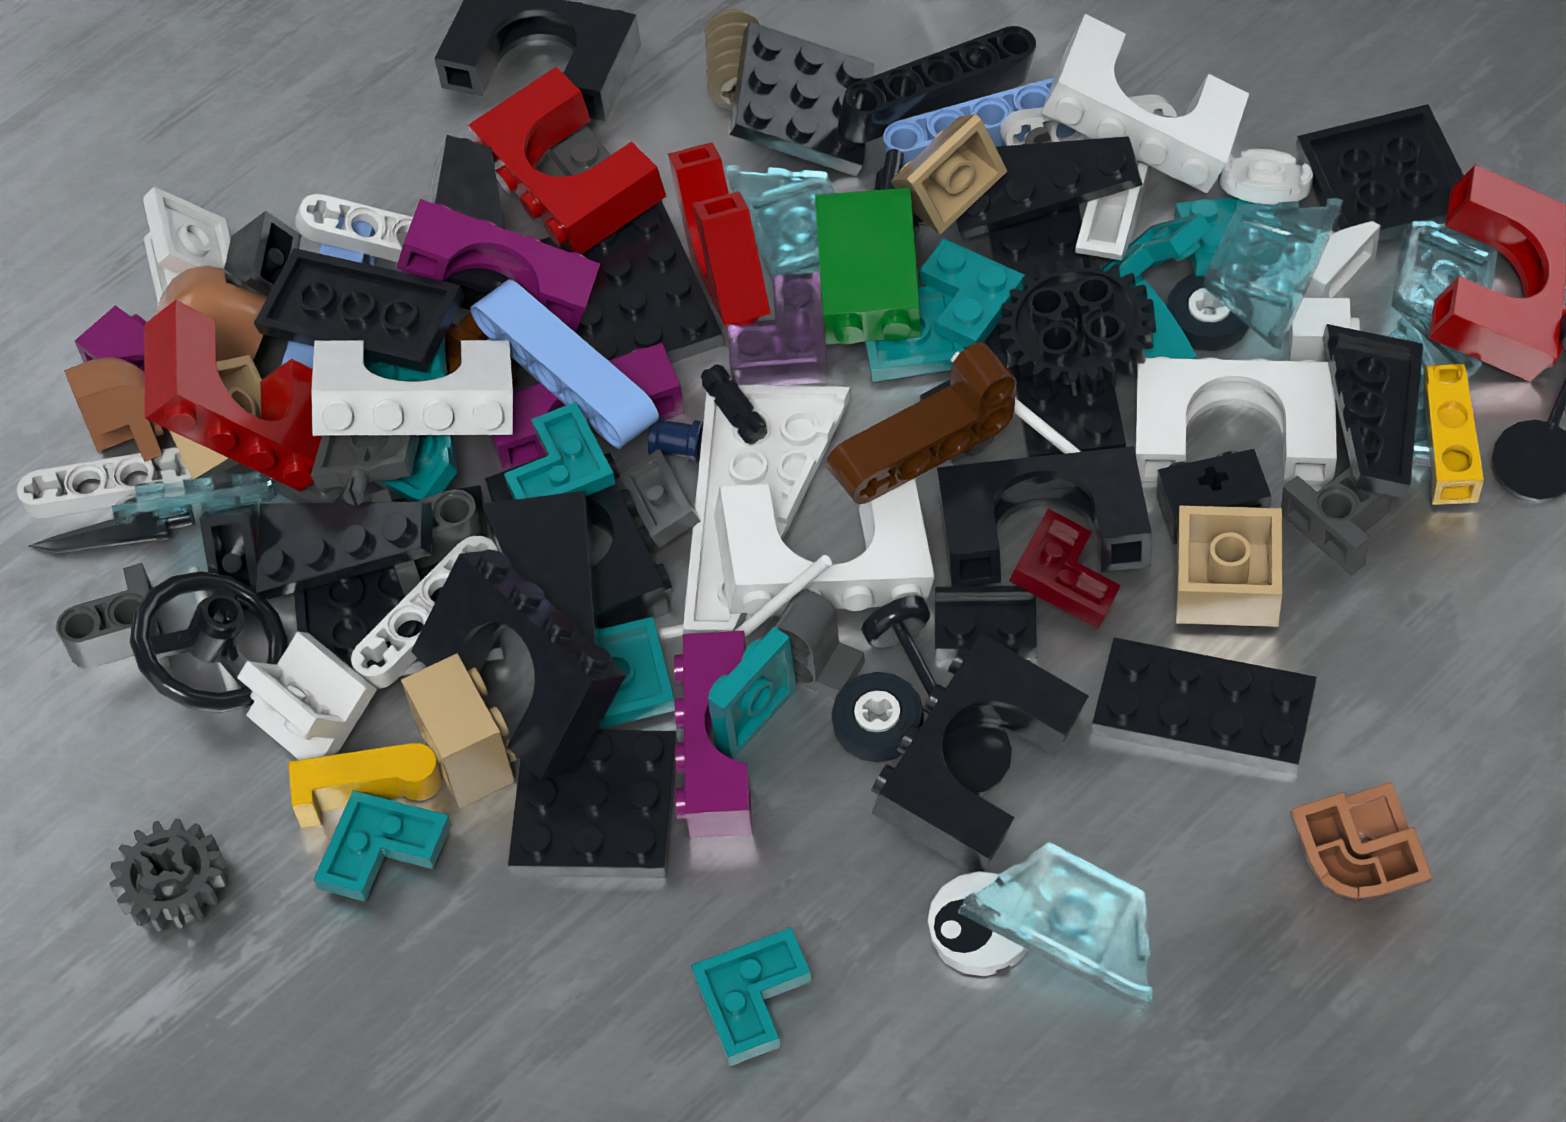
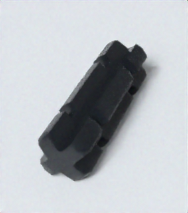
[701,364,767,445]

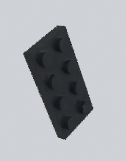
[254,248,465,373]
[1092,637,1317,775]

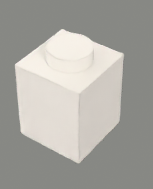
[1288,298,1360,362]

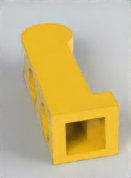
[1423,364,1484,505]
[288,743,442,829]

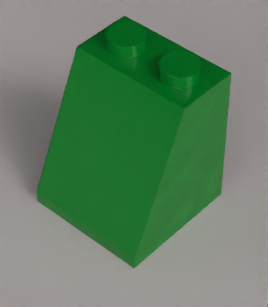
[815,188,921,344]

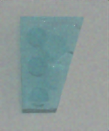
[112,470,277,525]

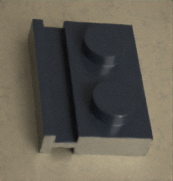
[935,586,1037,660]

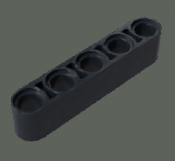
[838,26,1036,143]

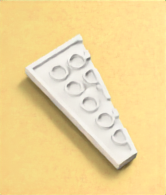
[683,385,851,634]

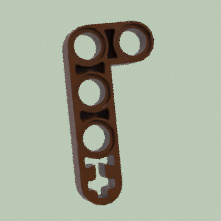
[826,342,1017,504]

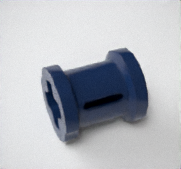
[648,415,703,464]

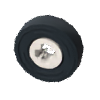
[1167,273,1252,351]
[831,672,924,762]

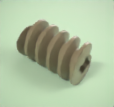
[704,9,759,110]

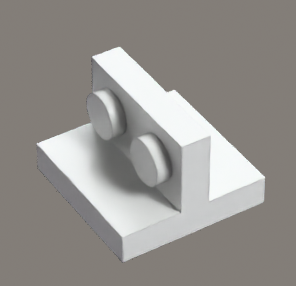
[143,187,242,303]
[237,631,377,760]

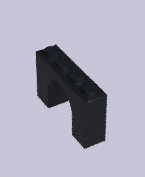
[434,0,641,122]
[937,446,1152,587]
[485,452,673,629]
[411,549,627,779]
[871,633,1089,873]

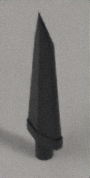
[28,503,195,554]

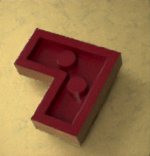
[1009,508,1121,629]

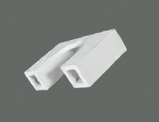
[1041,14,1249,193]
[311,340,513,436]
[1135,356,1337,486]
[714,479,935,615]

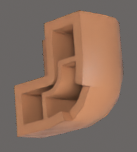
[152,265,267,362]
[64,356,164,462]
[1290,782,1433,902]

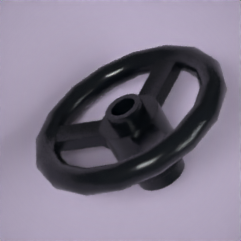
[130,571,288,713]

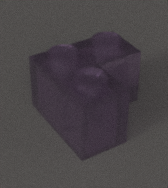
[727,272,829,386]

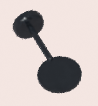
[1491,314,1566,502]
[861,595,1012,795]

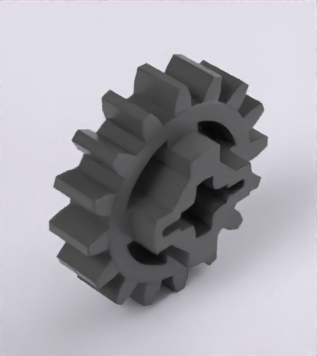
[110,819,227,931]

